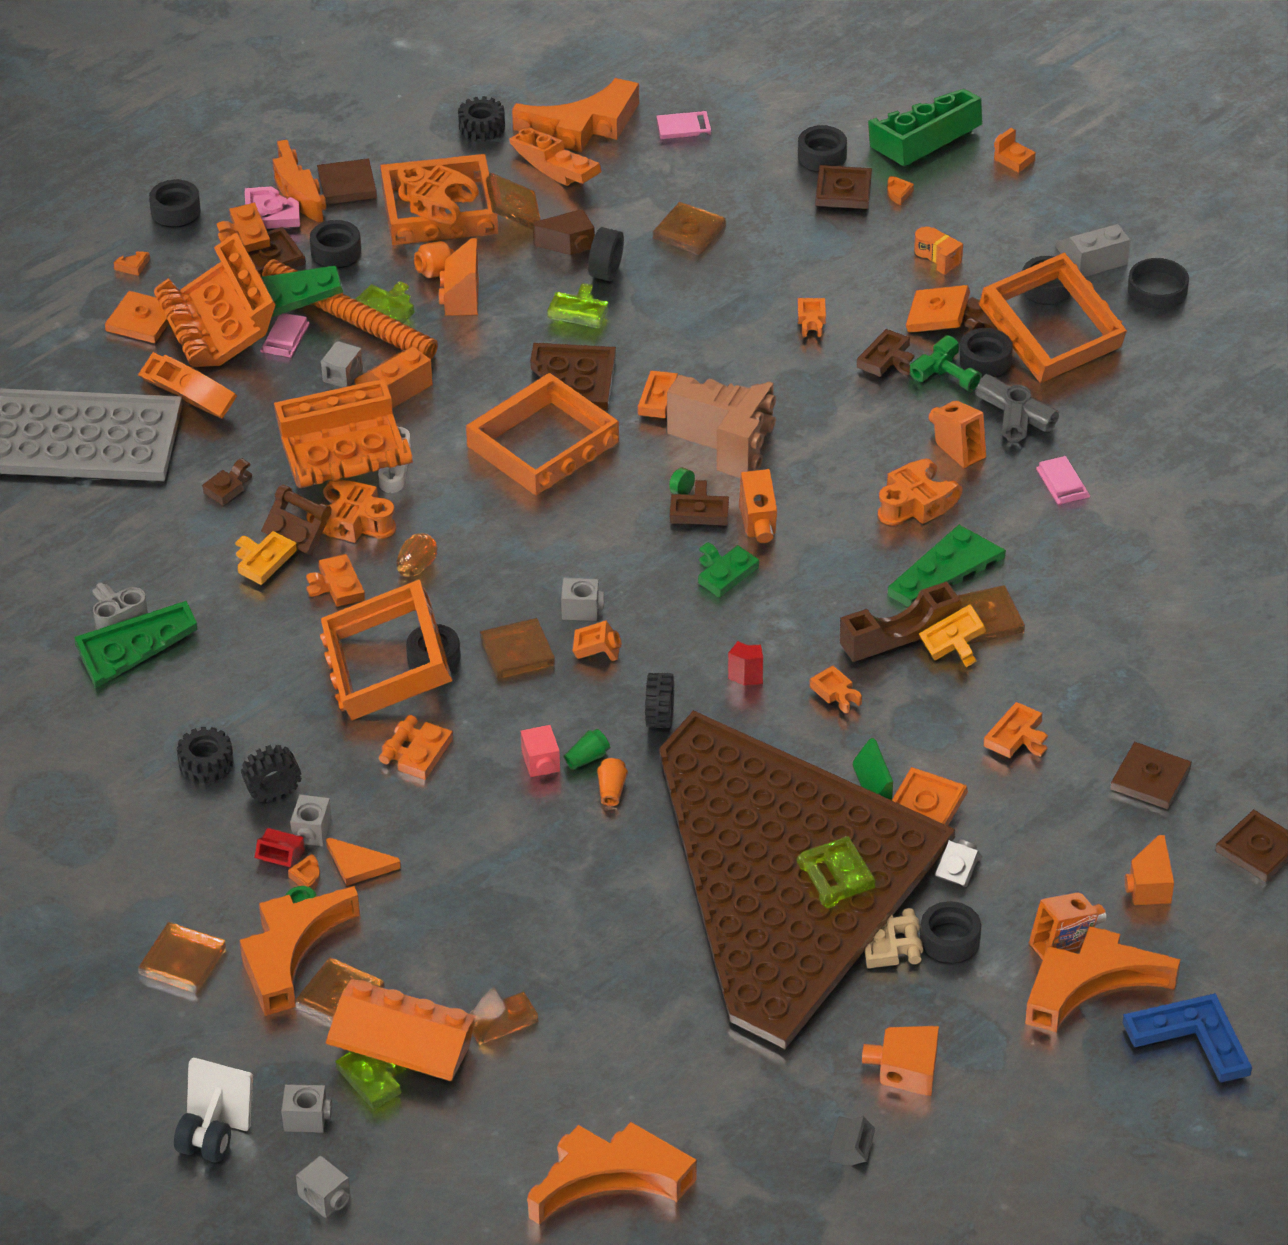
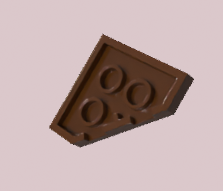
[530,343,616,411]

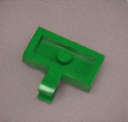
[698,542,759,598]

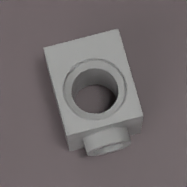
[321,341,363,388]
[561,578,604,621]
[290,794,332,846]
[281,1084,332,1133]
[296,1155,351,1218]

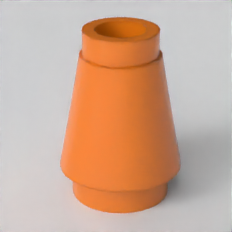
[597,758,628,806]

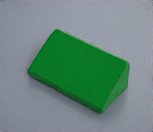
[852,738,893,800]

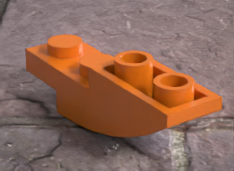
[509,127,602,186]
[273,140,326,222]
[138,352,237,419]

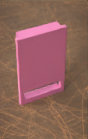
[656,111,711,139]
[260,313,310,358]
[1036,456,1090,505]

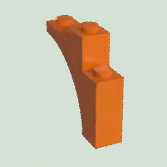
[512,78,639,152]
[240,886,360,1016]
[1025,926,1181,1032]
[527,1122,697,1225]

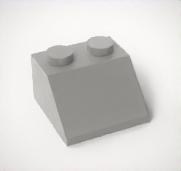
[1055,224,1130,277]

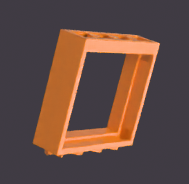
[380,154,498,245]
[979,252,1127,384]
[466,373,619,496]
[320,579,453,720]

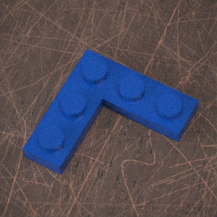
[1122,993,1252,1083]

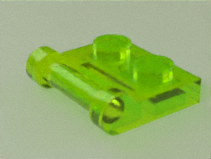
[797,836,875,908]

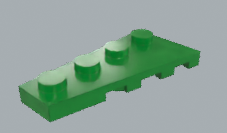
[261,266,344,318]
[887,524,1006,607]
[74,601,198,689]

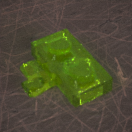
[355,281,415,323]
[547,283,608,328]
[335,1051,406,1110]

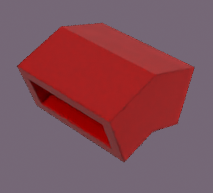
[728,641,763,686]
[254,828,305,867]

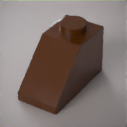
[533,209,595,255]

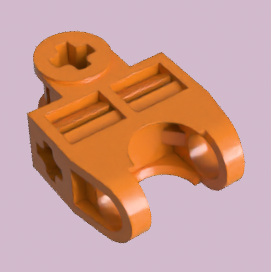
[398,164,479,224]
[878,458,962,526]
[306,480,396,543]

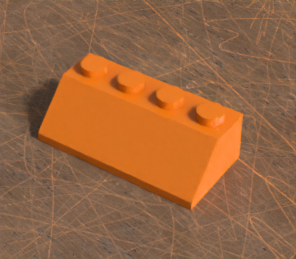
[326,979,476,1081]

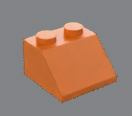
[439,238,479,316]
[354,347,433,409]

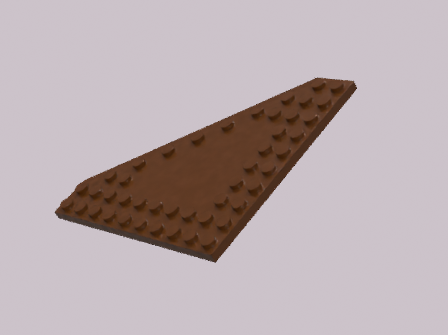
[659,710,955,1049]

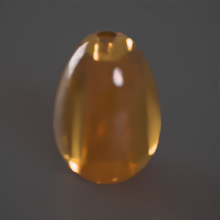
[396,533,438,577]

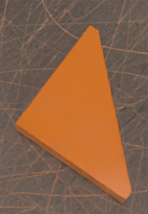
[326,838,401,886]

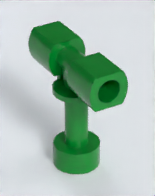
[910,335,982,392]

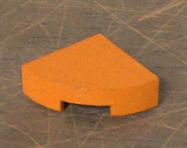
[887,176,914,205]
[113,251,150,276]
[288,854,320,890]

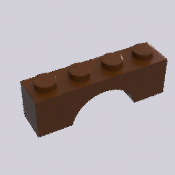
[840,581,961,662]

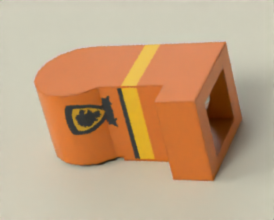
[914,226,963,275]

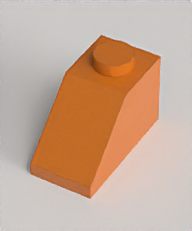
[1125,835,1174,905]

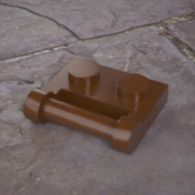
[261,484,332,555]

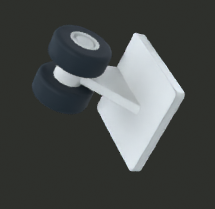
[174,1058,253,1163]

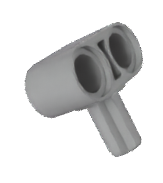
[93,582,148,630]

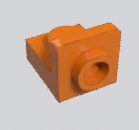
[994,128,1036,173]
[572,620,622,661]

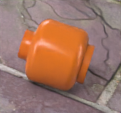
[414,241,454,279]

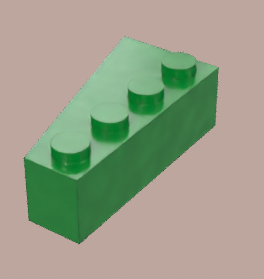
[868,88,983,166]

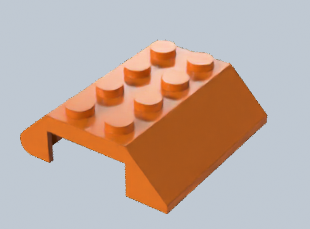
[154,232,276,367]
[274,379,413,488]

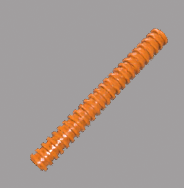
[262,259,438,359]

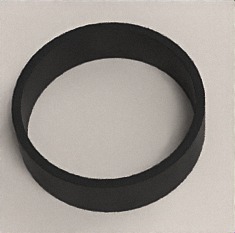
[1128,258,1189,309]

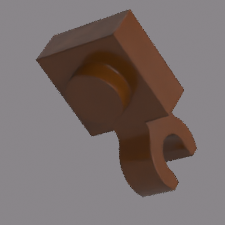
[202,458,252,506]

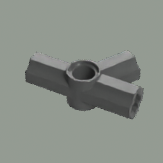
[975,374,1059,442]

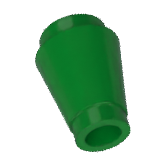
[563,729,611,770]

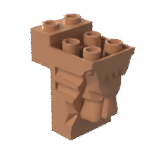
[667,375,776,478]

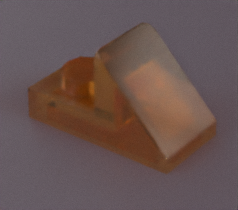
[469,988,538,1045]

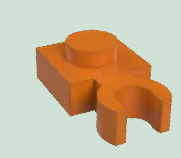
[798,298,826,337]
[810,665,862,713]

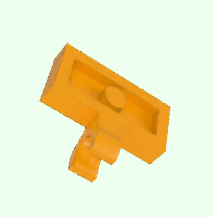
[235,531,297,585]
[919,604,986,667]

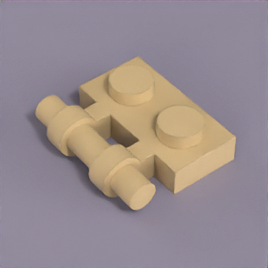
[865,908,923,969]

